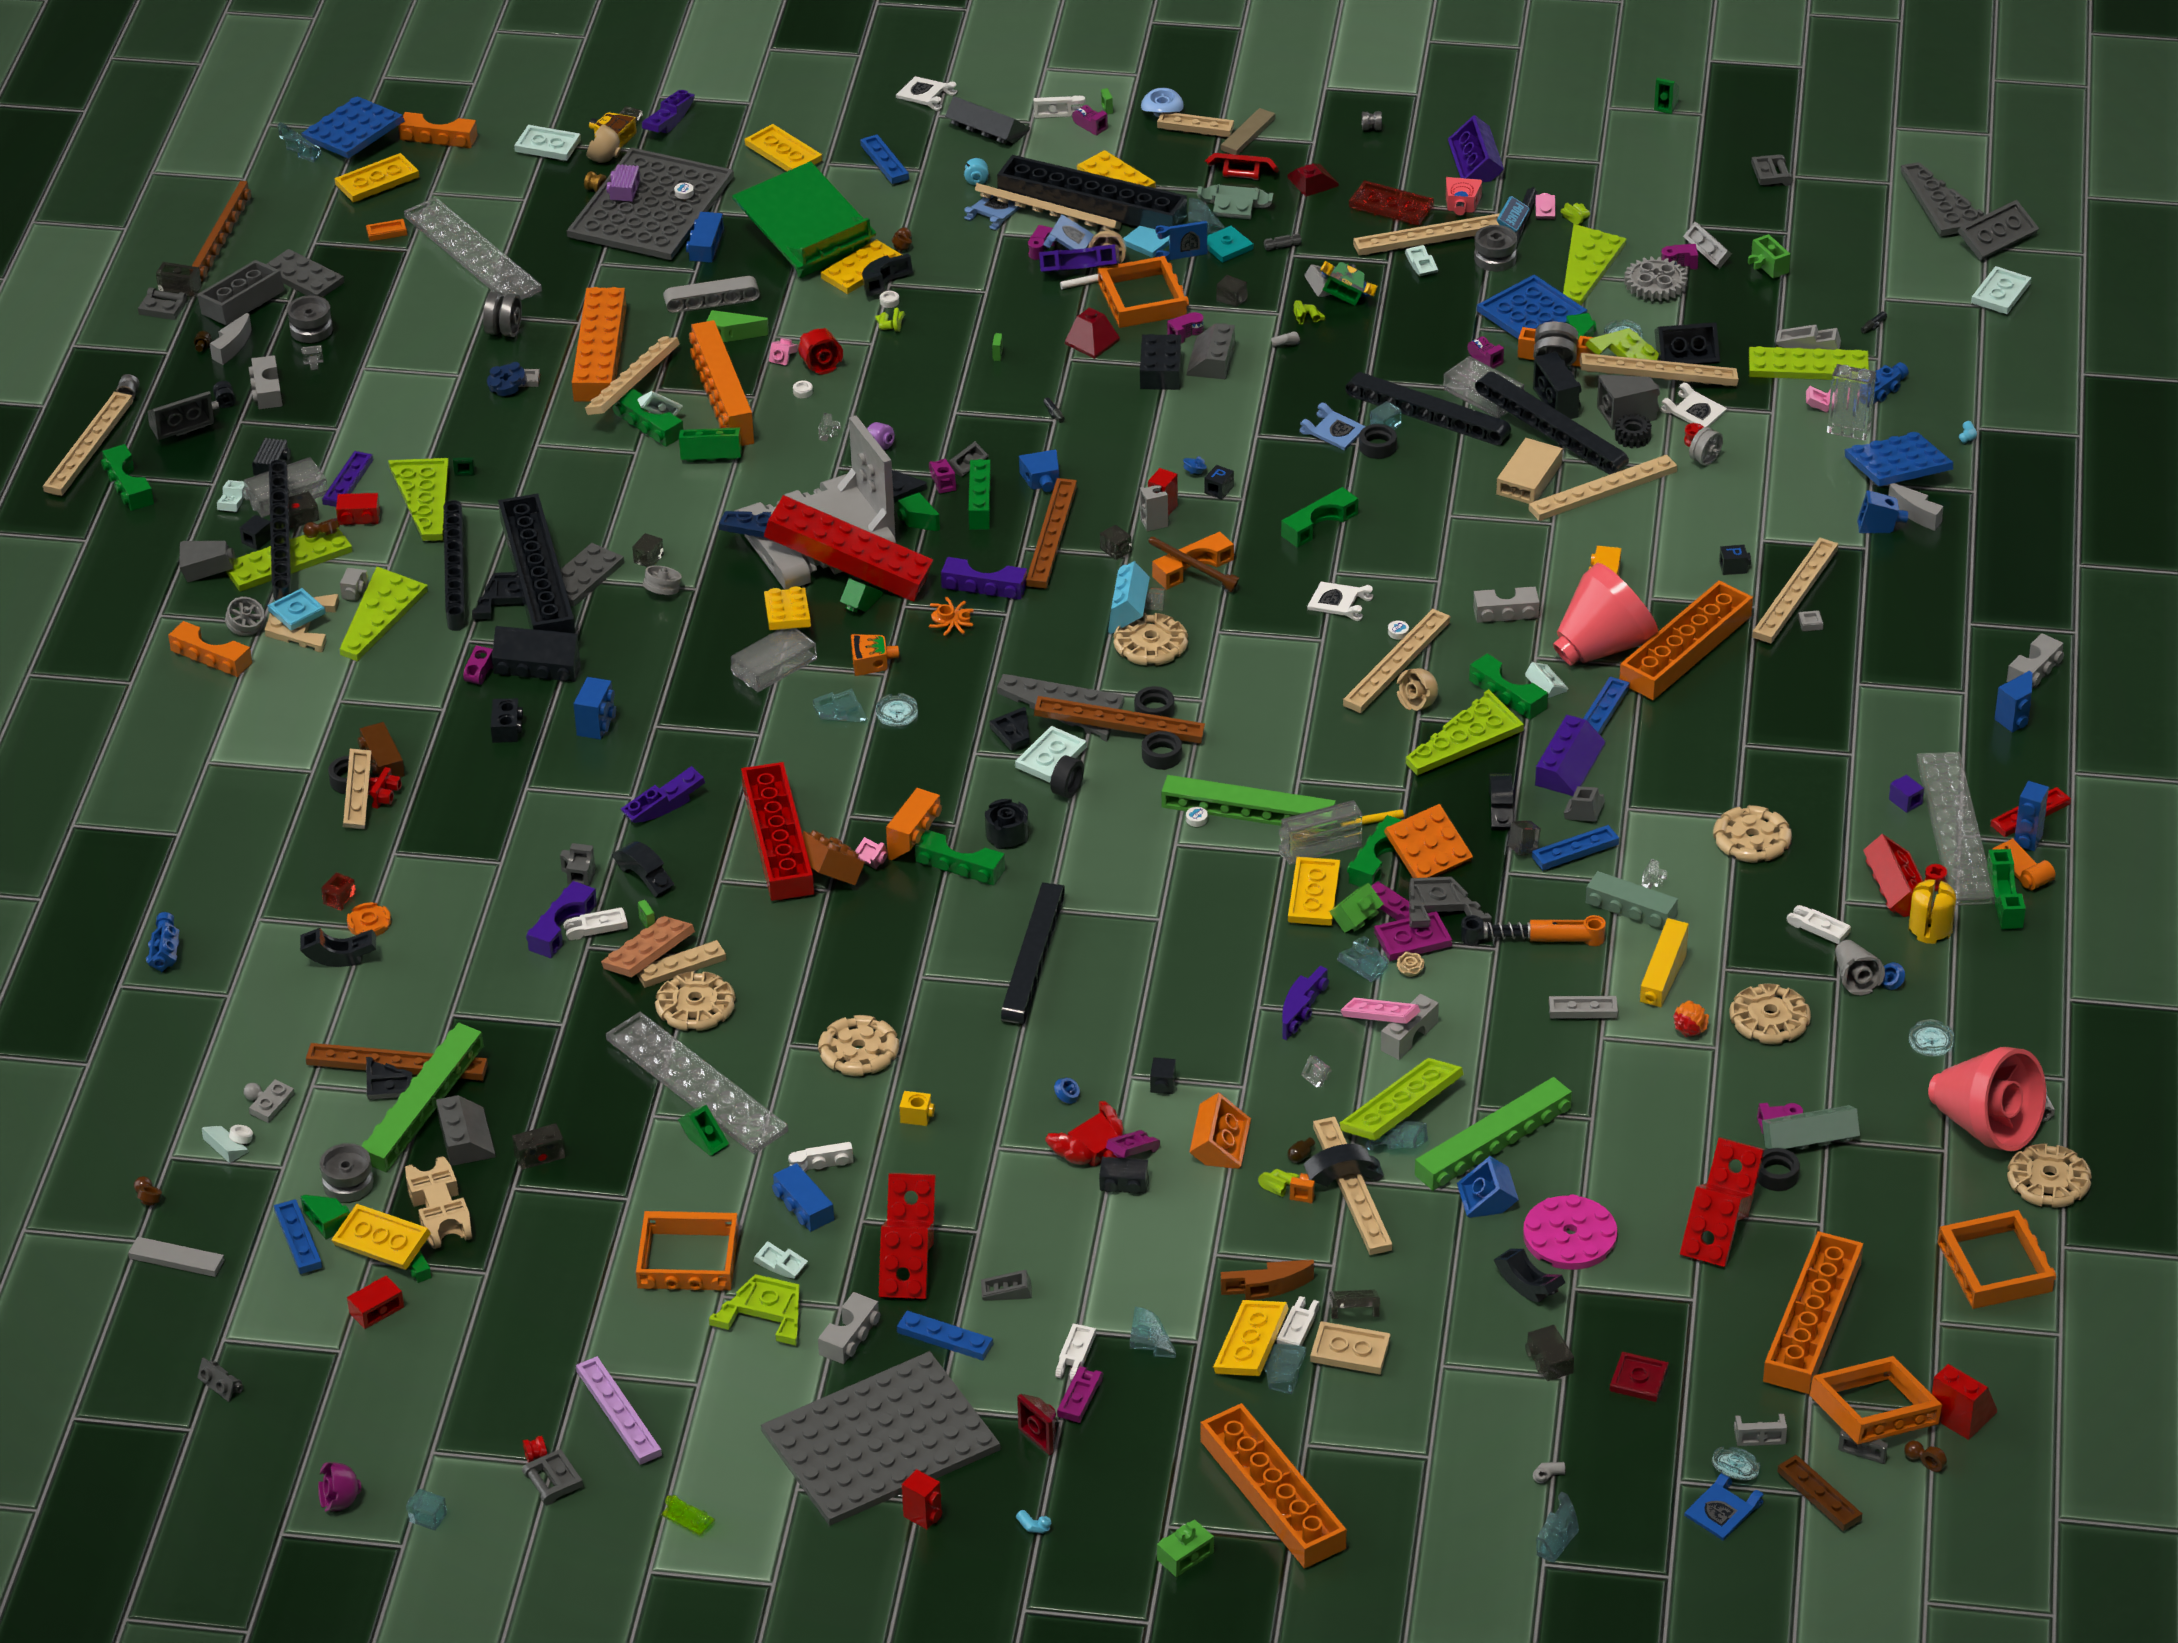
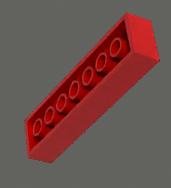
[764,495,933,602]
[741,762,814,901]

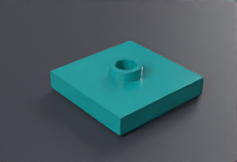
[1207,226,1254,263]

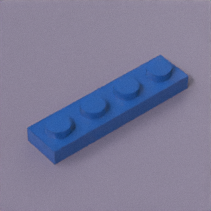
[860,134,909,184]
[1583,677,1630,735]
[1532,825,1619,871]
[274,1199,322,1274]
[897,1311,993,1361]

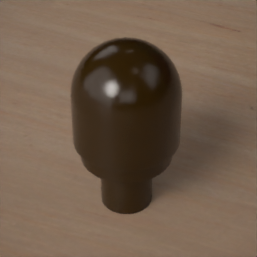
[194,331,211,352]
[1287,1137,1315,1163]

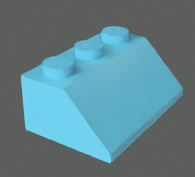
[1108,561,1150,634]

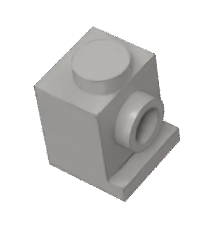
[340,568,369,601]

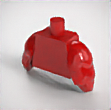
[1045,1101,1124,1166]

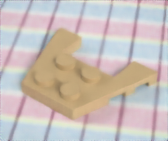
[265,594,339,652]

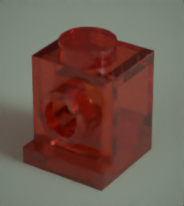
[321,872,356,911]

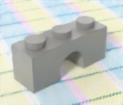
[249,355,282,409]
[1473,587,1539,623]
[2007,633,2064,688]
[1381,994,1439,1060]
[818,1292,880,1364]

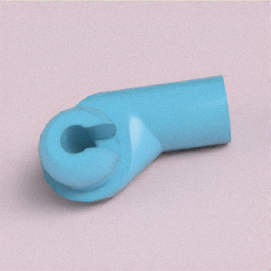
[1959,421,1977,444]
[1016,1510,1051,1534]

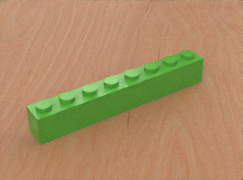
[1161,775,1336,833]
[361,1022,484,1173]
[1415,1077,1572,1191]

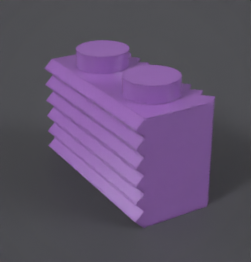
[607,164,640,202]

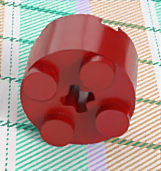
[798,328,843,374]

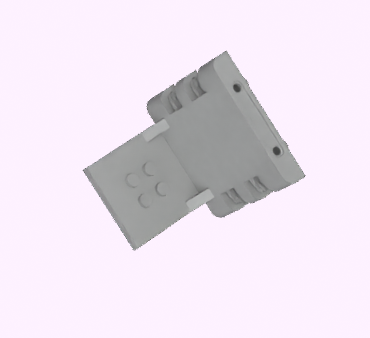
[735,415,896,590]

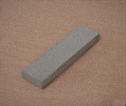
[128,1237,225,1277]

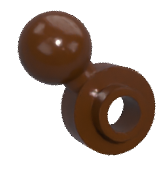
[892,227,912,250]
[303,518,340,538]
[134,1176,162,1206]
[1904,1440,1947,1472]

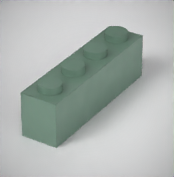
[1586,871,1678,929]
[1762,1105,1860,1150]

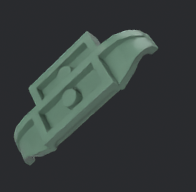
[1197,184,1273,220]

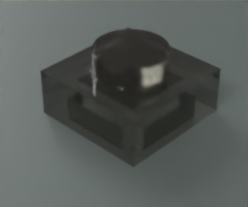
[619,106,643,123]

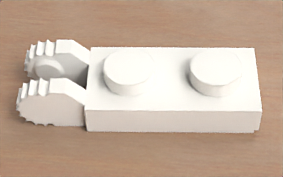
[1034,95,1086,118]
[1786,905,1851,944]
[563,908,628,940]
[788,1142,853,1172]
[1277,1296,1320,1351]
[1055,1324,1096,1381]

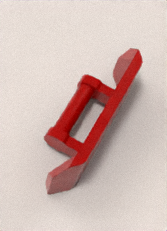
[1205,153,1279,180]

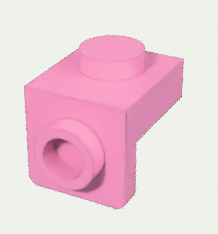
[1535,193,1555,219]
[769,338,798,365]
[1806,386,1838,412]
[856,837,888,869]

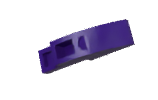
[642,90,695,133]
[621,766,705,823]
[1282,966,1329,1040]

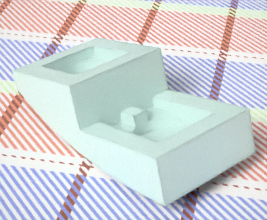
[1405,245,1438,276]
[217,480,248,512]
[753,1241,808,1279]

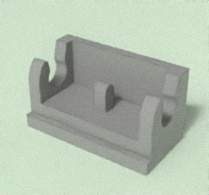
[1140,486,1168,531]
[1734,1414,1787,1446]

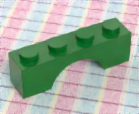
[613,388,683,447]
[101,444,154,511]
[969,459,991,530]
[1281,487,1359,548]
[1469,653,1548,720]
[1347,815,1402,887]
[915,830,1005,886]
[1986,849,2026,929]

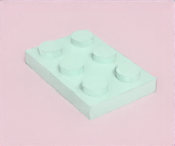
[514,125,581,161]
[1971,266,2031,314]
[1015,726,1087,782]

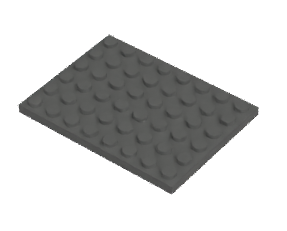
[567,147,734,260]
[761,1351,1000,1526]

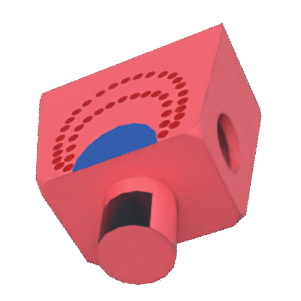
[1446,177,1482,215]

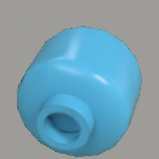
[964,158,989,186]

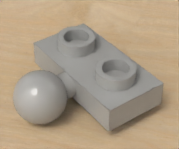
[244,1079,294,1123]

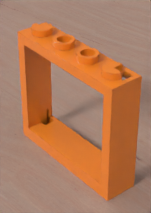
[1098,256,1189,328]
[1938,1210,2056,1309]
[636,1211,739,1290]
[1810,1356,1942,1445]

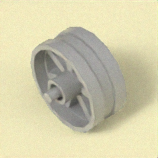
[1689,427,1723,466]
[643,566,682,595]
[225,597,264,636]

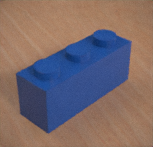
[686,212,724,262]
[2014,781,2049,851]
[772,1163,834,1232]

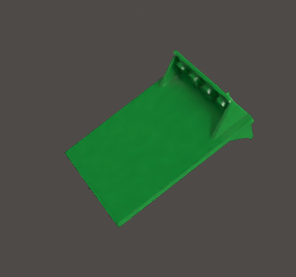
[732,161,876,278]

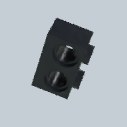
[490,698,523,743]

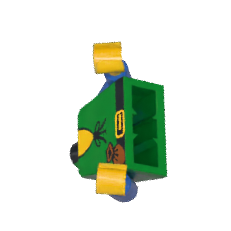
[1320,261,1378,306]

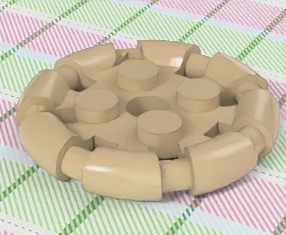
[1113,613,1188,666]
[1713,806,1792,863]
[655,971,736,1031]
[1729,984,1811,1044]
[818,1015,899,1076]
[2007,1144,2092,1208]

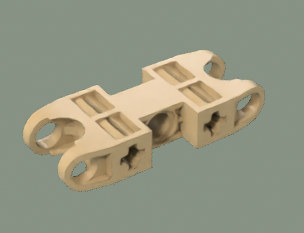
[405,1156,472,1249]

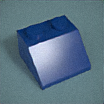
[1995,670,2033,733]
[1457,1156,1519,1218]

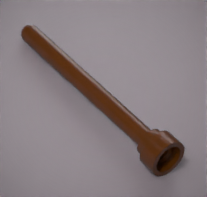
[1148,537,1239,592]

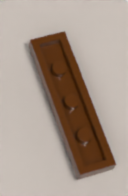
[1777,1455,1863,1531]

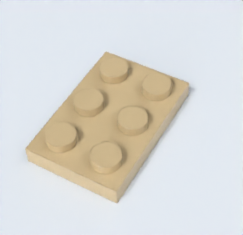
[1310,1321,1391,1374]

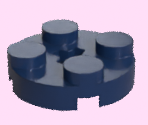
[487,362,527,396]

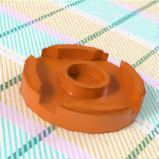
[347,902,391,936]

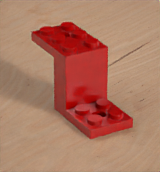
[1680,1137,1765,1267]
[879,1173,936,1299]

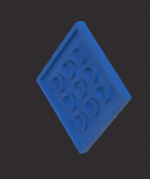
[301,96,404,159]
[1477,275,1587,339]
[1845,432,1953,486]

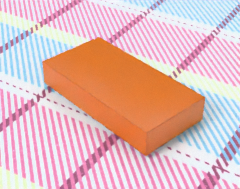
[366,219,407,241]

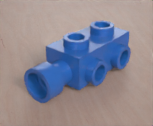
[1859,362,1909,404]
[146,912,179,972]

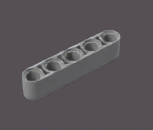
[663,276,760,313]

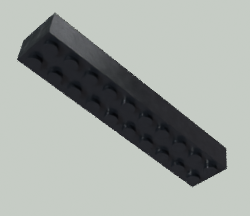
[997,155,1187,229]
[498,493,575,634]

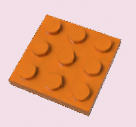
[1384,804,1473,878]

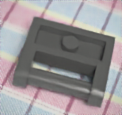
[1751,155,1793,186]
[138,287,187,320]
[522,1449,583,1505]

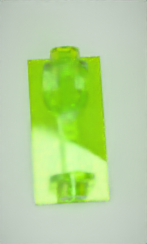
[661,1495,715,1536]

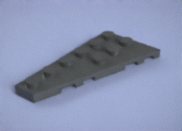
[1901,162,1984,236]
[997,674,1124,742]

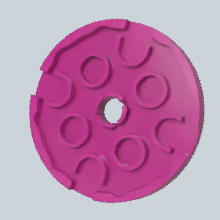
[1523,1194,1617,1270]

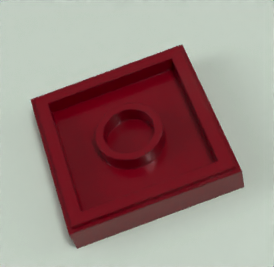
[1610,1352,1669,1402]

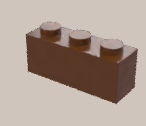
[357,722,405,778]

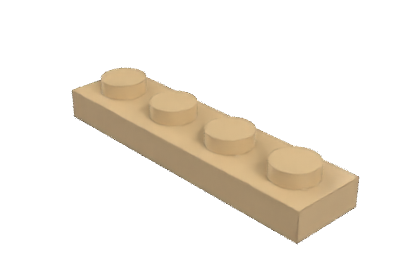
[1157,112,1234,137]
[343,749,371,829]
[636,940,726,988]

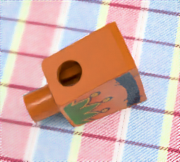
[851,634,899,676]

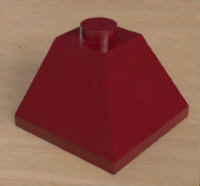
[1287,163,1339,197]
[1065,307,1120,359]
[1017,1394,1056,1455]

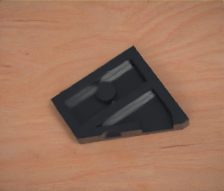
[892,470,927,503]
[989,707,1029,751]
[366,1057,413,1100]

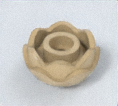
[1397,952,1424,977]

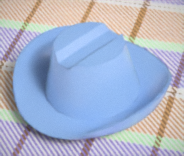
[1141,88,1184,117]

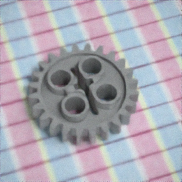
[1624,257,1687,301]

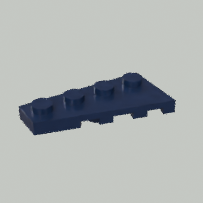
[719,511,771,539]

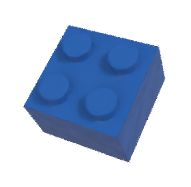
[574,677,616,740]

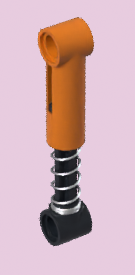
[1461,915,1606,946]

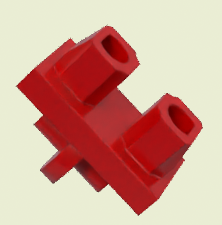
[368,767,402,809]

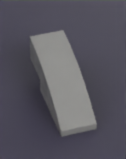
[210,313,252,365]
[1776,325,1841,350]
[1888,483,1943,531]

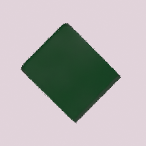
[453,458,475,476]

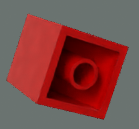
[1932,1364,1997,1440]

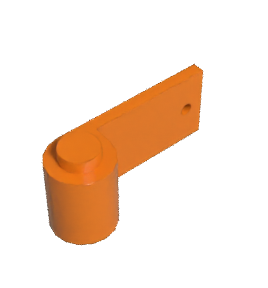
[1992,839,2056,890]

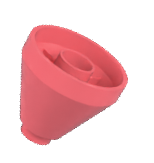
[1552,563,1658,666]
[1928,1047,2046,1151]

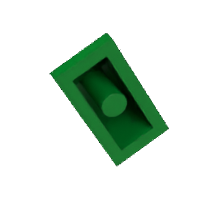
[1654,78,1679,114]
[1566,313,1596,339]
[897,493,940,531]
[840,579,883,613]
[678,1105,729,1156]
[301,1195,350,1240]

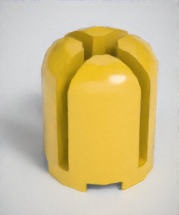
[1909,880,1956,944]

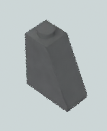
[179,541,236,583]

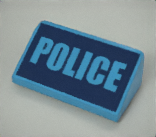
[1497,196,1530,232]

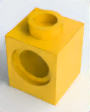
[899,1091,935,1126]

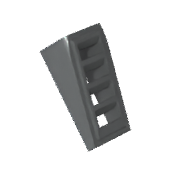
[981,1270,1032,1300]
[1838,1429,1888,1464]

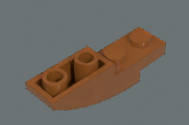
[1220,1260,1314,1300]

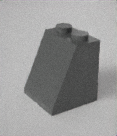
[1597,375,1660,430]

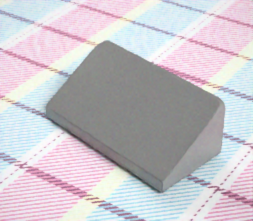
[1305,265,1332,297]

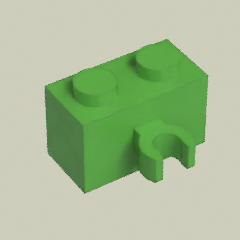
[1748,234,1791,278]
[1329,883,1383,933]
[1157,1519,1214,1577]

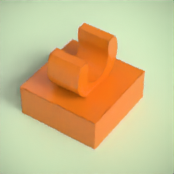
[1290,1173,1315,1203]

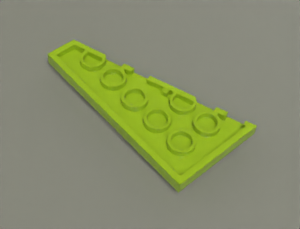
[388,458,449,541]
[1405,689,1524,775]

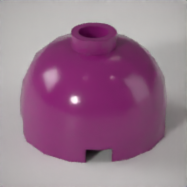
[318,1462,361,1512]

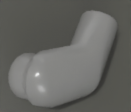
[1271,332,1300,347]
[1533,1462,1565,1483]

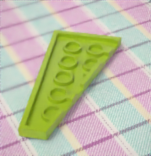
[1563,224,1626,305]
[340,566,428,661]

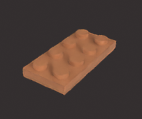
[601,916,695,977]

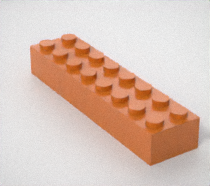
[572,287,627,402]
[689,320,754,446]
[1619,580,1753,700]
[1763,1231,1863,1394]
[1200,1403,1347,1569]

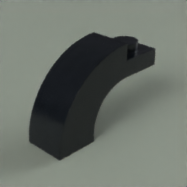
[862,253,913,297]
[1489,773,1513,829]
[612,841,674,898]
[300,928,376,967]
[1303,1144,1384,1187]
[1494,1248,1565,1302]

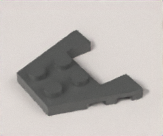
[1409,877,1492,928]

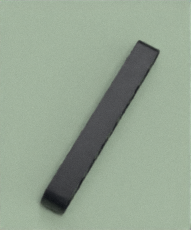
[1475,371,1629,475]
[1345,372,1511,445]
[269,460,292,601]
[443,500,466,631]
[1001,882,1065,1025]

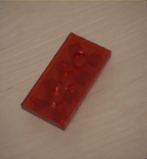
[1349,180,1434,225]

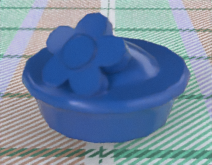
[1183,456,1207,474]
[1881,962,1905,990]
[1054,1078,1080,1104]

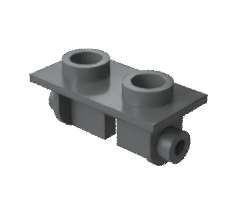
[198,1357,243,1402]

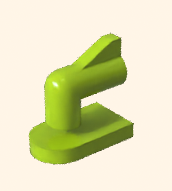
[1560,203,1590,225]
[1294,300,1325,324]
[875,308,905,332]
[1258,1169,1299,1197]

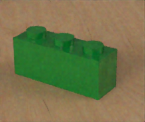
[679,428,742,462]

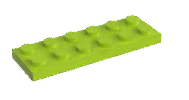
[1749,346,1869,381]
[225,528,353,592]
[1339,1058,1464,1141]

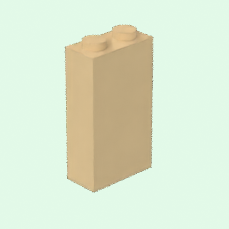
[1496,438,1563,504]

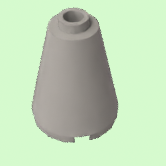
[1835,940,1885,995]

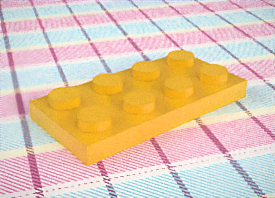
[745,124,822,171]
[1077,150,1156,188]
[334,153,419,202]
[821,239,902,294]
[764,586,811,630]
[1288,857,1340,926]
[332,1204,431,1270]
[1213,1300,1289,1376]

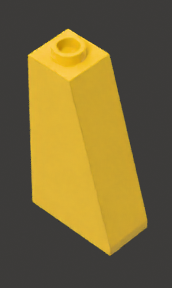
[1640,918,1689,1007]

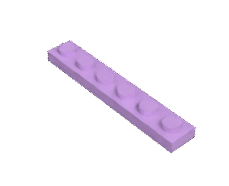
[576,1356,662,1465]

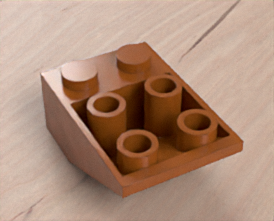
[802,830,865,885]

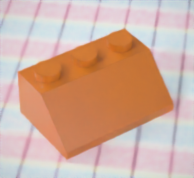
[886,788,942,860]
[1189,1092,1251,1169]

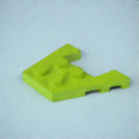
[1585,328,1659,360]
[709,1274,800,1346]

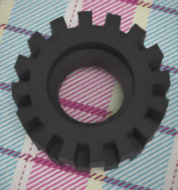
[1615,414,1652,448]

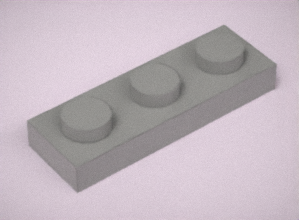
[1683,222,1732,269]
[1549,996,1618,1018]

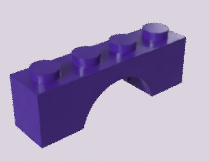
[1039,244,1120,273]
[941,557,1027,600]
[526,881,597,958]

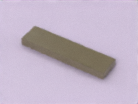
[1221,108,1275,155]

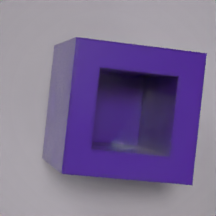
[1889,775,1924,813]

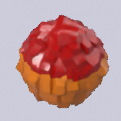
[1673,1000,1709,1037]

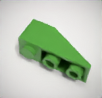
[706,310,769,342]

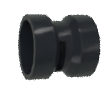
[213,381,236,408]

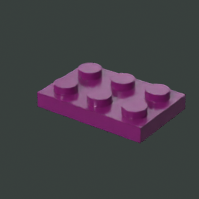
[1374,911,1452,961]

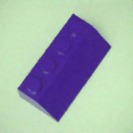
[1448,115,1504,182]
[1535,714,1606,796]

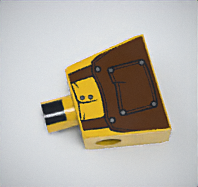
[589,112,637,148]

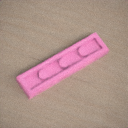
[1341,998,1420,1024]

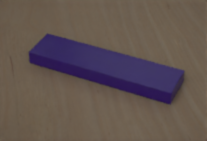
[322,451,373,507]

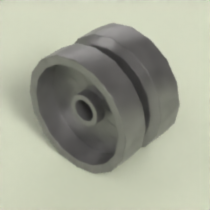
[1474,225,1517,272]
[483,291,522,337]
[287,295,333,343]
[1533,321,1578,367]
[319,1143,374,1202]

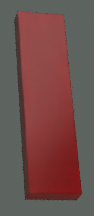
[1990,787,2071,837]

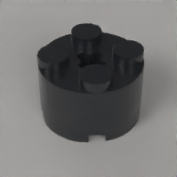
[985,799,1029,849]

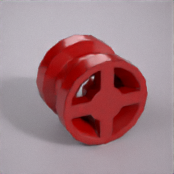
[1684,423,1704,447]
[1924,864,1947,891]
[522,1436,547,1463]

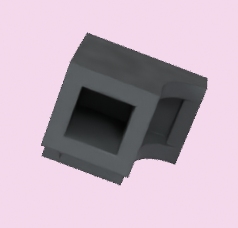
[1564,786,1605,821]
[560,843,596,886]

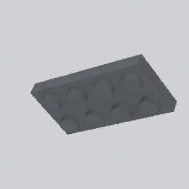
[1957,200,2039,261]
[266,249,344,298]
[560,543,624,607]

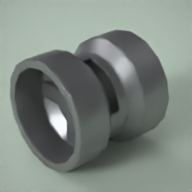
[1362,111,1382,131]
[116,374,140,399]

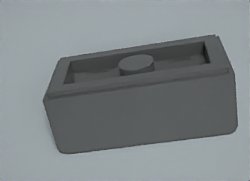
[948,441,988,477]

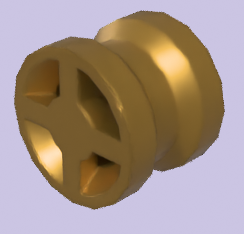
[584,171,607,192]

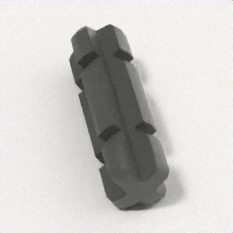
[1264,233,1301,250]

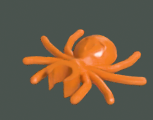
[929,597,974,636]

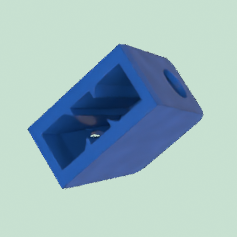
[1019,449,1059,492]
[1857,490,1908,533]

